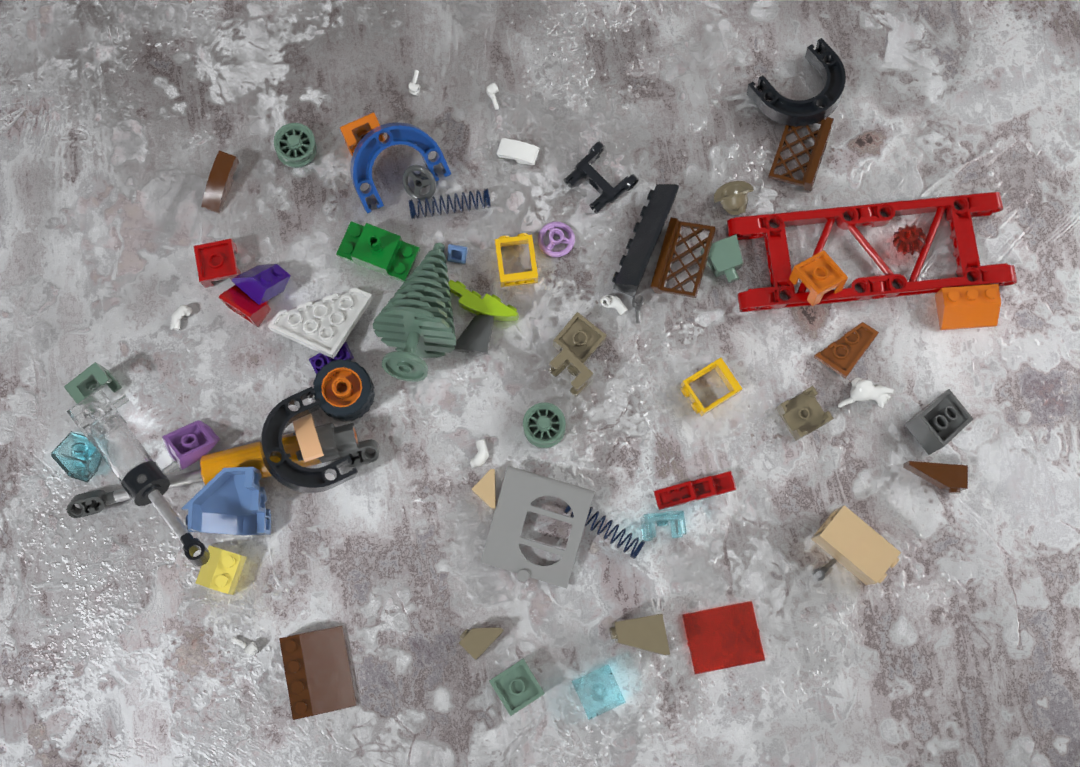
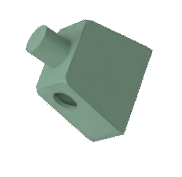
[700,235,743,283]

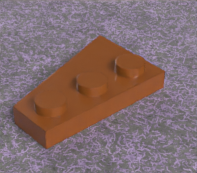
[814,322,879,379]

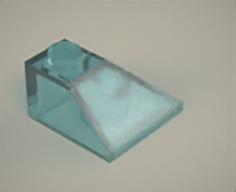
[51,431,107,483]

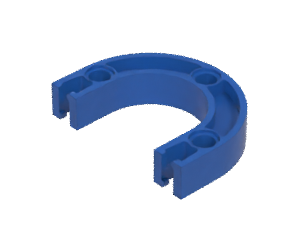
[351,122,451,214]

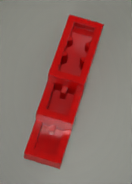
[654,471,737,510]

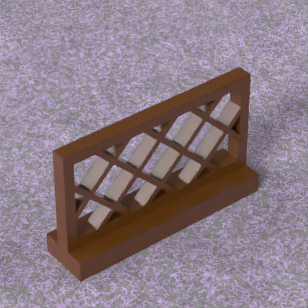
[769,117,834,191]
[651,217,716,298]

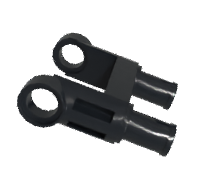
[563,141,639,214]

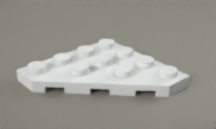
[268,288,373,359]

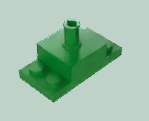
[336,221,420,282]

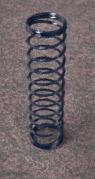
[409,188,491,220]
[564,505,645,559]

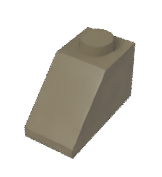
[459,628,504,660]

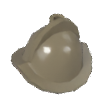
[714,181,754,215]

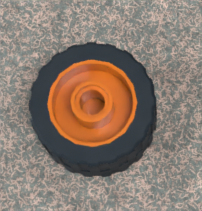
[313,359,375,422]

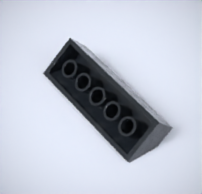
[612,184,679,297]

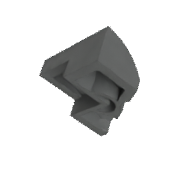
[453,315,494,354]

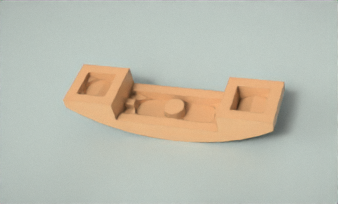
[293,413,324,462]

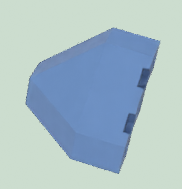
[181,467,271,536]

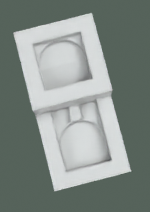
[497,138,540,165]

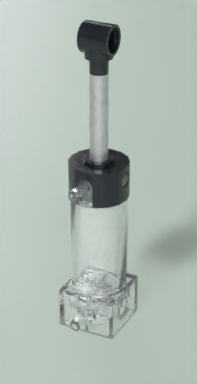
[67,388,210,566]

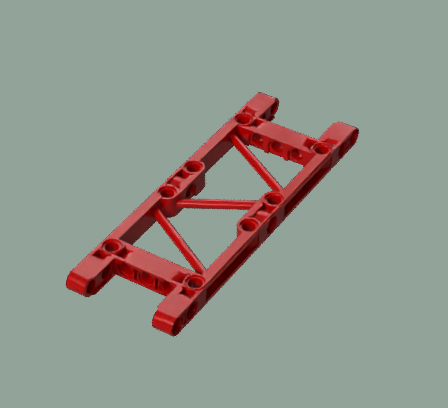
[727,192,1017,312]

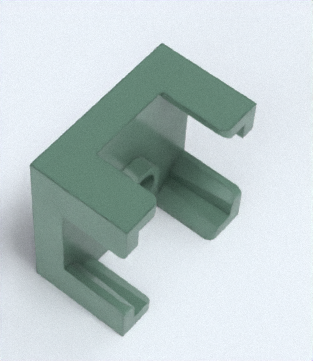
[64,362,122,411]
[489,658,545,716]

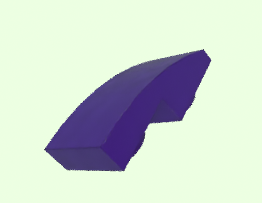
[309,342,354,374]

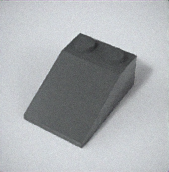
[904,389,973,455]

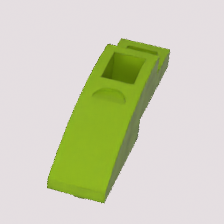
[448,280,519,321]

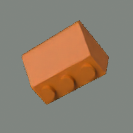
[935,284,1001,330]

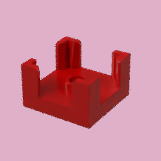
[194,239,241,288]

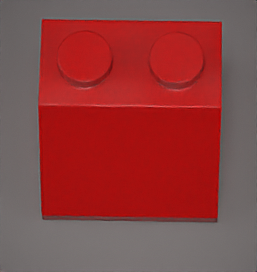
[219,285,271,327]

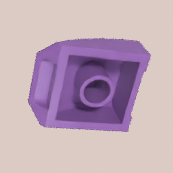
[162,420,220,471]

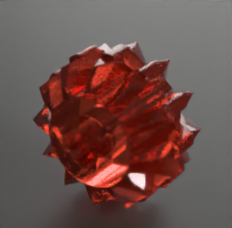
[893,224,926,256]

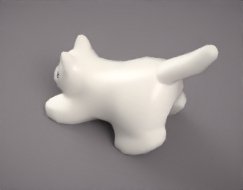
[838,377,895,408]

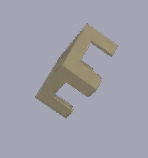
[553,312,607,365]
[549,347,594,397]
[776,386,834,441]

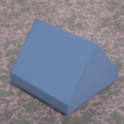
[447,244,468,264]

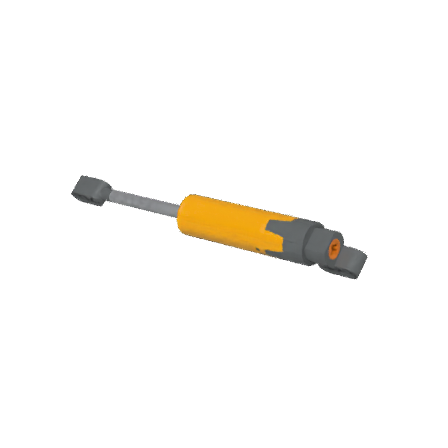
[66,423,379,518]

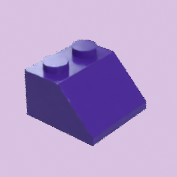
[232,264,291,305]

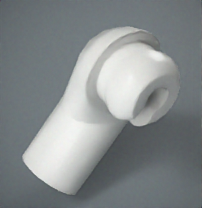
[601,295,628,316]
[170,305,192,331]
[470,439,489,468]

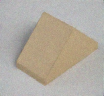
[472,469,496,510]

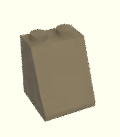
[609,614,670,655]

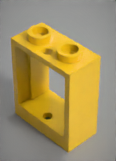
[495,233,538,288]
[680,357,742,417]

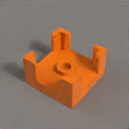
[340,112,385,156]
[789,250,848,306]

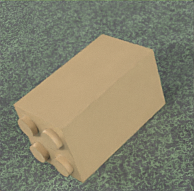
[811,505,901,585]

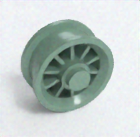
[274,123,317,168]
[523,403,566,448]

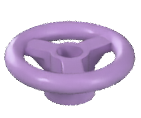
[538,222,575,257]

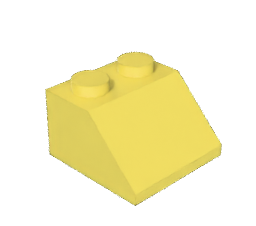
[195,545,247,595]

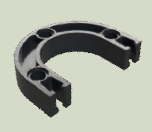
[747,38,846,126]
[260,387,358,493]

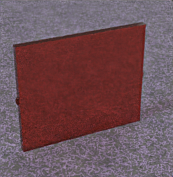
[682,601,765,674]

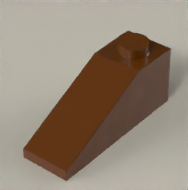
[903,461,968,494]

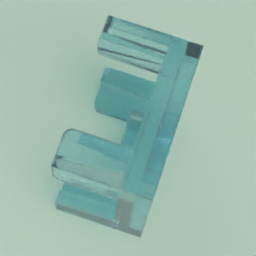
[640,510,686,541]
[571,664,626,720]

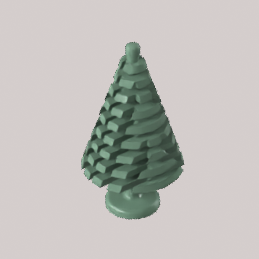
[373,243,456,382]

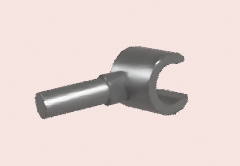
[632,296,644,323]
[813,559,836,581]

